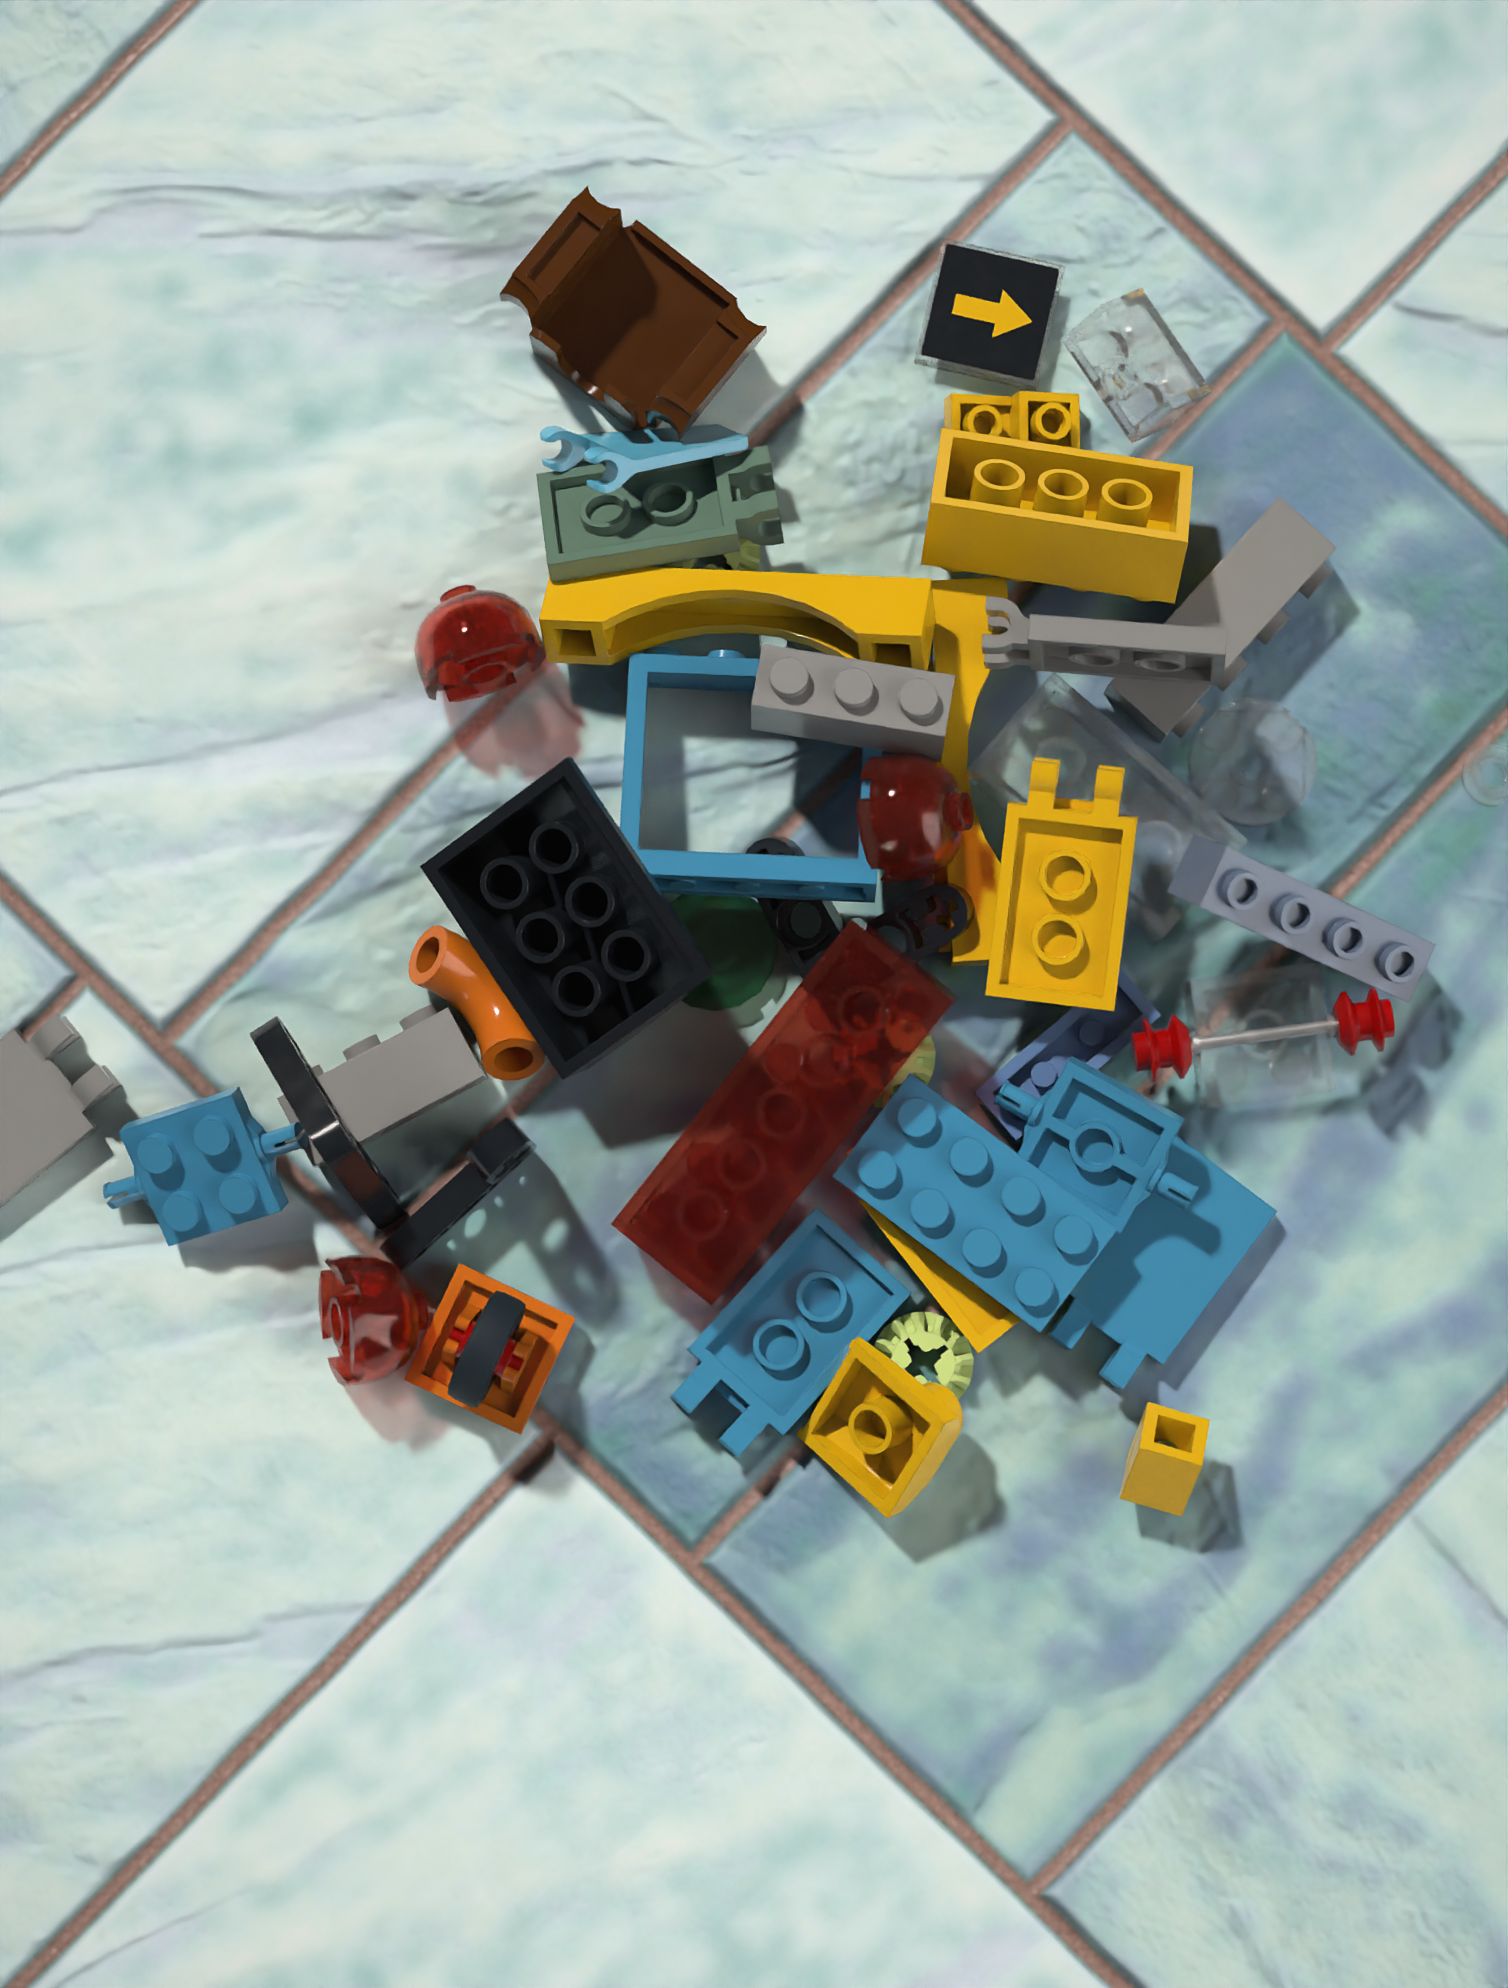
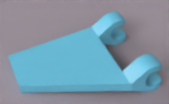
[540,424,748,493]

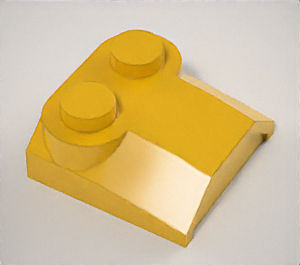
[796,1337,963,1519]

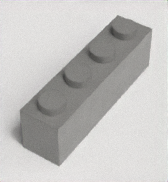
[1104,496,1336,743]

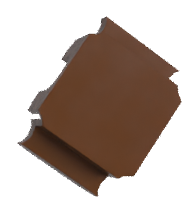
[499,186,767,441]

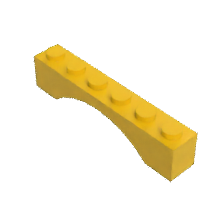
[539,566,936,671]
[926,577,1008,967]

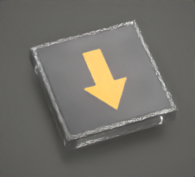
[914,238,1066,392]

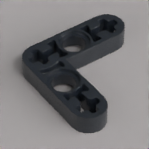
[746,836,975,1005]
[249,1016,407,1231]
[379,1117,537,1273]

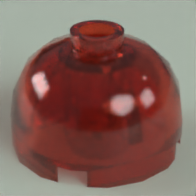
[414,585,546,702]
[857,753,974,883]
[318,1255,428,1387]

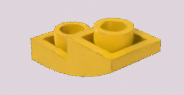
[944,391,1080,449]

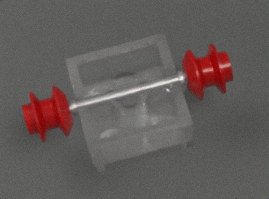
[1131,962,1395,1111]

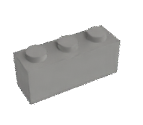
[751,644,955,760]
[277,1004,488,1169]

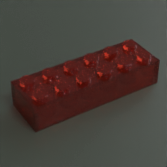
[611,917,960,1306]

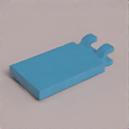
[1046,1135,1277,1389]
[670,1207,912,1458]

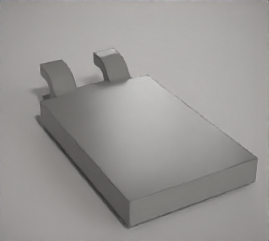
[982,596,1228,686]
[0,1014,121,1208]

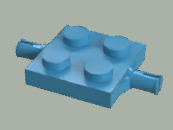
[993,1056,1199,1234]
[103,1087,308,1246]

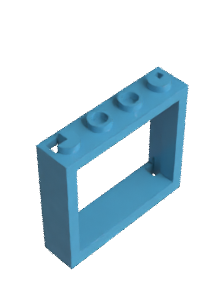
[620,647,882,903]

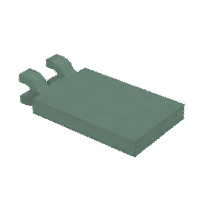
[536,445,784,582]

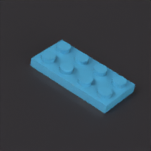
[832,1073,1118,1333]

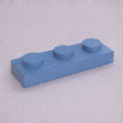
[973,968,1161,1141]

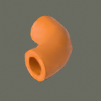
[408,925,546,1081]

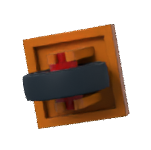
[404,1263,576,1435]

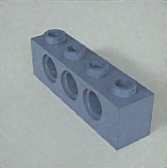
[1167,833,1436,1003]

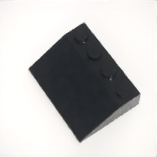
[420,757,716,1080]

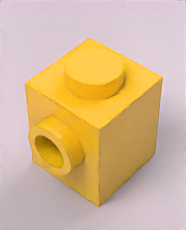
[1119,1402,1210,1517]

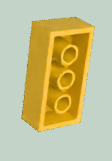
[921,428,1193,604]

